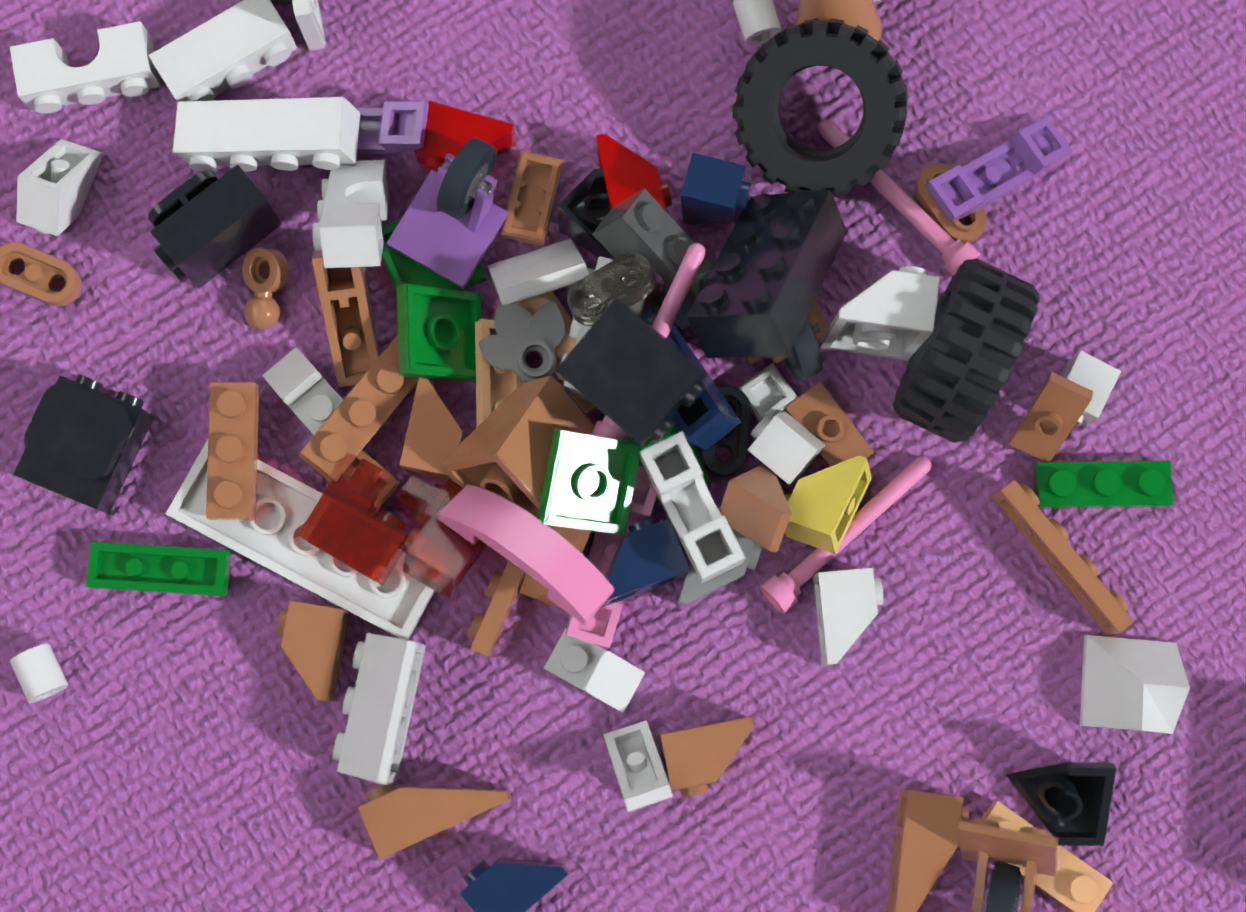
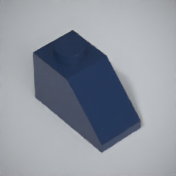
[680,153,752,225]
[599,517,690,609]
[460,858,569,912]

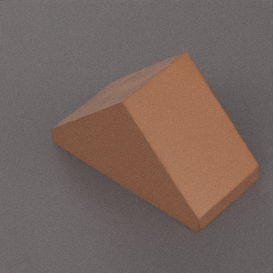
[719,464,791,552]

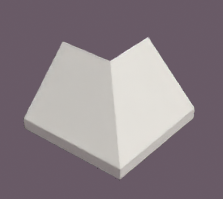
[1080,635,1190,734]

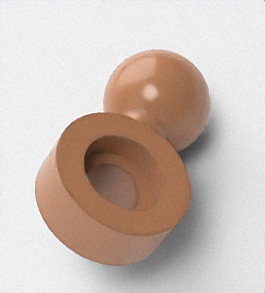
[242,248,289,330]

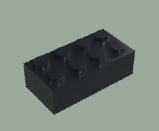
[686,190,847,358]

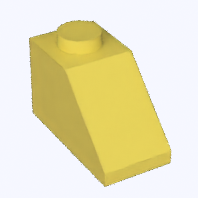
[785,456,872,555]

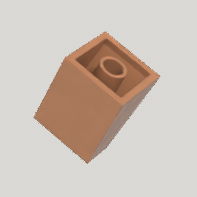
[440,376,595,518]

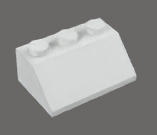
[821,266,940,361]
[332,633,426,785]

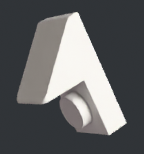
[262,347,343,435]
[543,628,645,713]
[603,720,673,812]

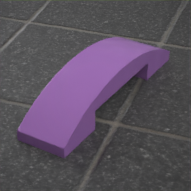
[355,101,429,155]
[925,116,1072,222]

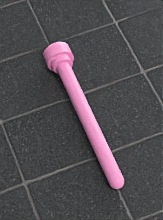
[818,119,981,276]
[591,243,706,441]
[760,456,931,614]

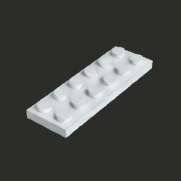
[166,440,450,640]

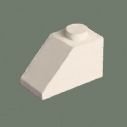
[16,139,102,236]
[813,568,883,666]

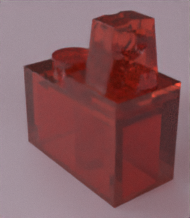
[297,458,411,586]
[399,475,487,599]

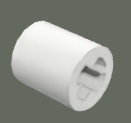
[733,0,782,46]
[10,643,68,703]

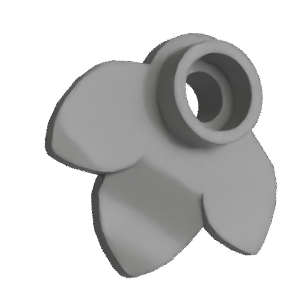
[478,301,565,382]

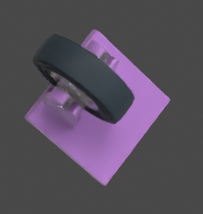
[386,137,509,289]

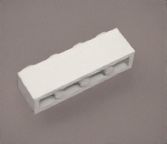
[173,97,360,172]

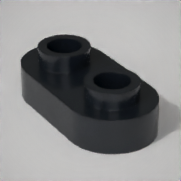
[701,386,750,477]

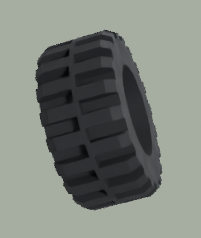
[732,18,908,196]
[893,259,1040,443]

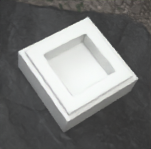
[738,363,798,422]

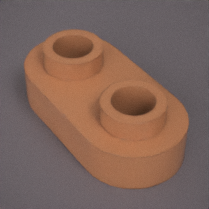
[914,163,987,244]
[0,242,81,307]

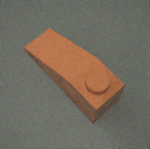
[311,249,380,387]
[357,783,512,860]
[886,788,969,912]

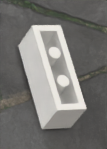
[148,0,297,102]

